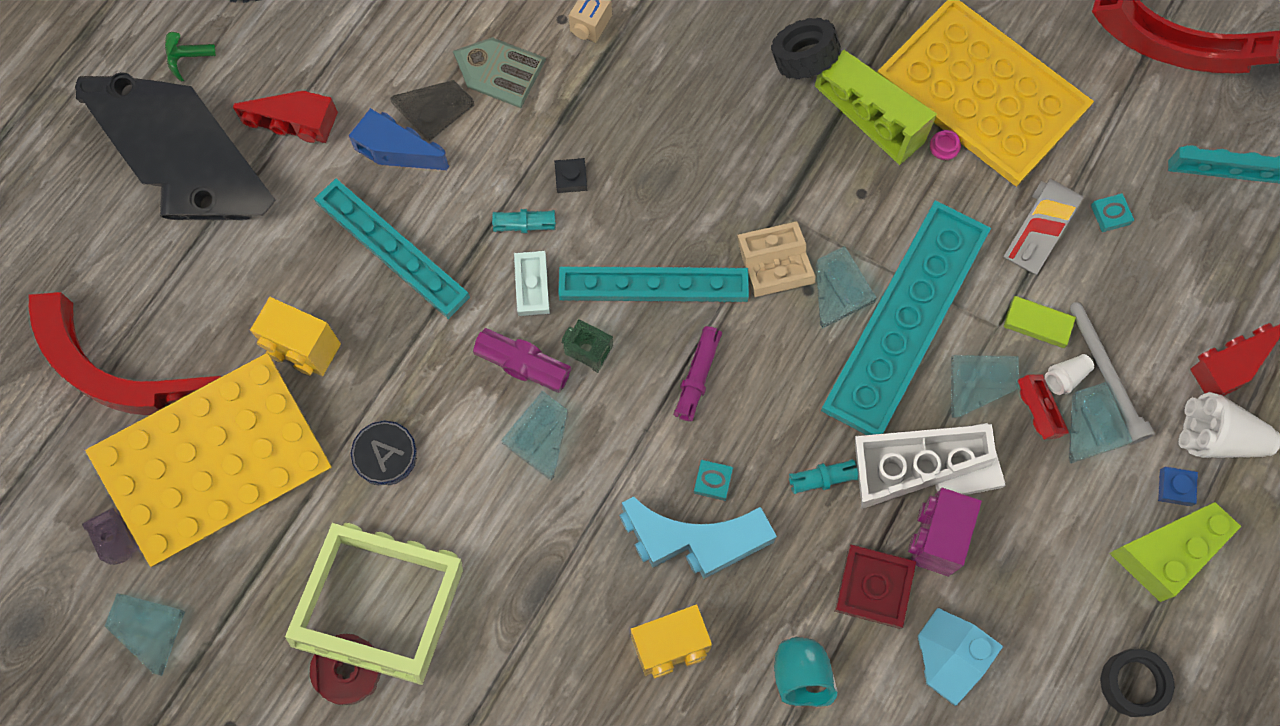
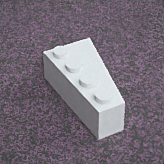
[855,424,996,509]

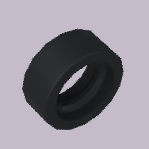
[1100,649,1175,717]

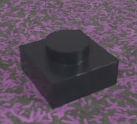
[554,158,588,193]

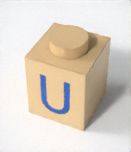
[569,0,612,43]

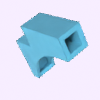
[619,497,777,579]

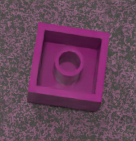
[908,487,982,577]

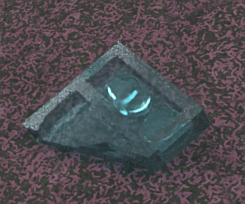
[951,355,1019,418]
[501,391,568,481]
[105,593,185,676]

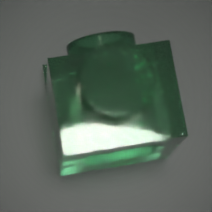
[561,319,613,373]

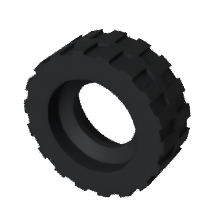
[771,18,841,79]

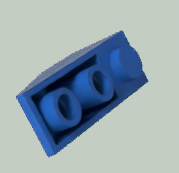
[349,108,449,170]

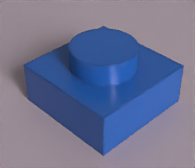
[1158,467,1198,506]

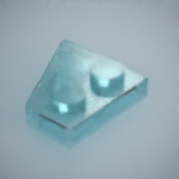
[816,246,877,329]
[1069,382,1133,464]

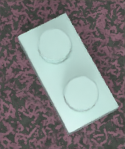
[514,251,550,316]

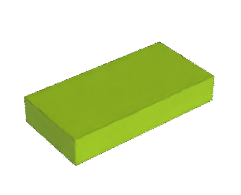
[1003,296,1076,348]

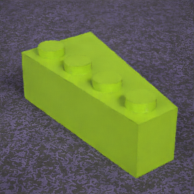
[815,50,937,165]

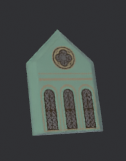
[453,38,546,108]

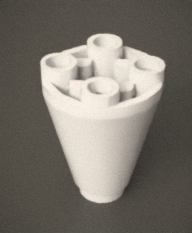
[1178,392,1280,458]

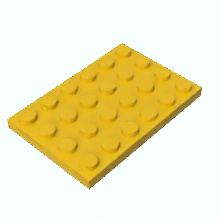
[877,0,1094,187]
[85,353,332,567]

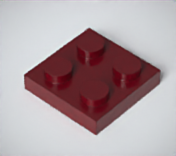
[834,544,916,629]

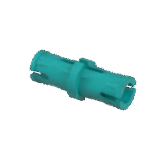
[492,209,556,233]
[789,459,858,494]

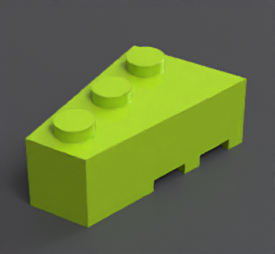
[1109,502,1241,602]

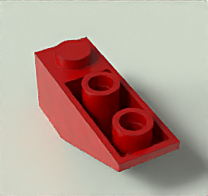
[233,90,338,143]
[1190,323,1280,396]

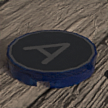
[350,420,417,486]

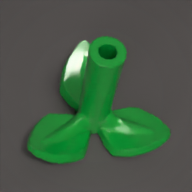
[165,32,216,82]

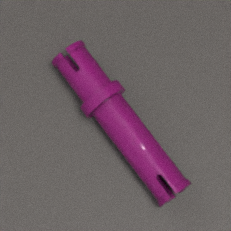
[673,326,722,421]

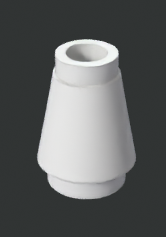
[1045,354,1094,395]

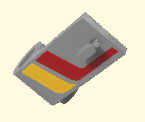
[1003,178,1084,275]

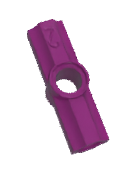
[473,328,571,393]

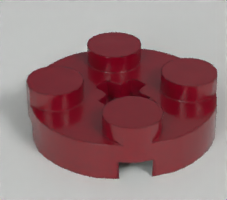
[310,634,381,705]

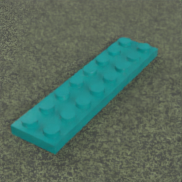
[821,200,991,435]

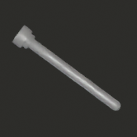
[1070,302,1155,445]

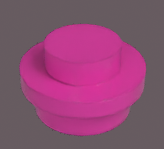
[930,130,961,160]

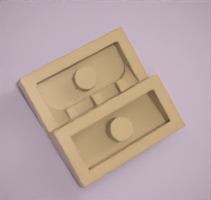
[737,221,815,297]

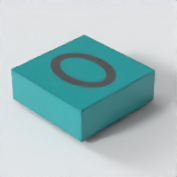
[1091,193,1134,232]
[694,460,733,501]

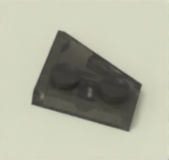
[390,80,474,141]

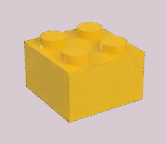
[250,297,341,377]
[631,604,712,679]

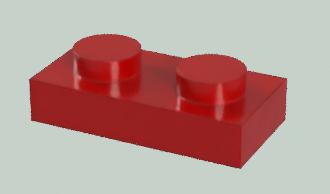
[1017,374,1069,440]

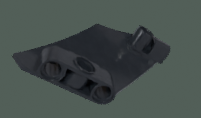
[75,72,276,220]

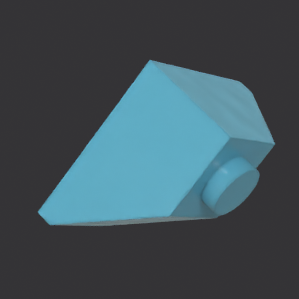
[918,608,1003,706]

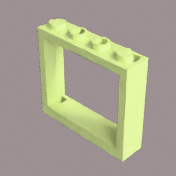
[285,523,463,685]

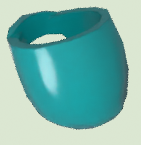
[774,636,838,707]

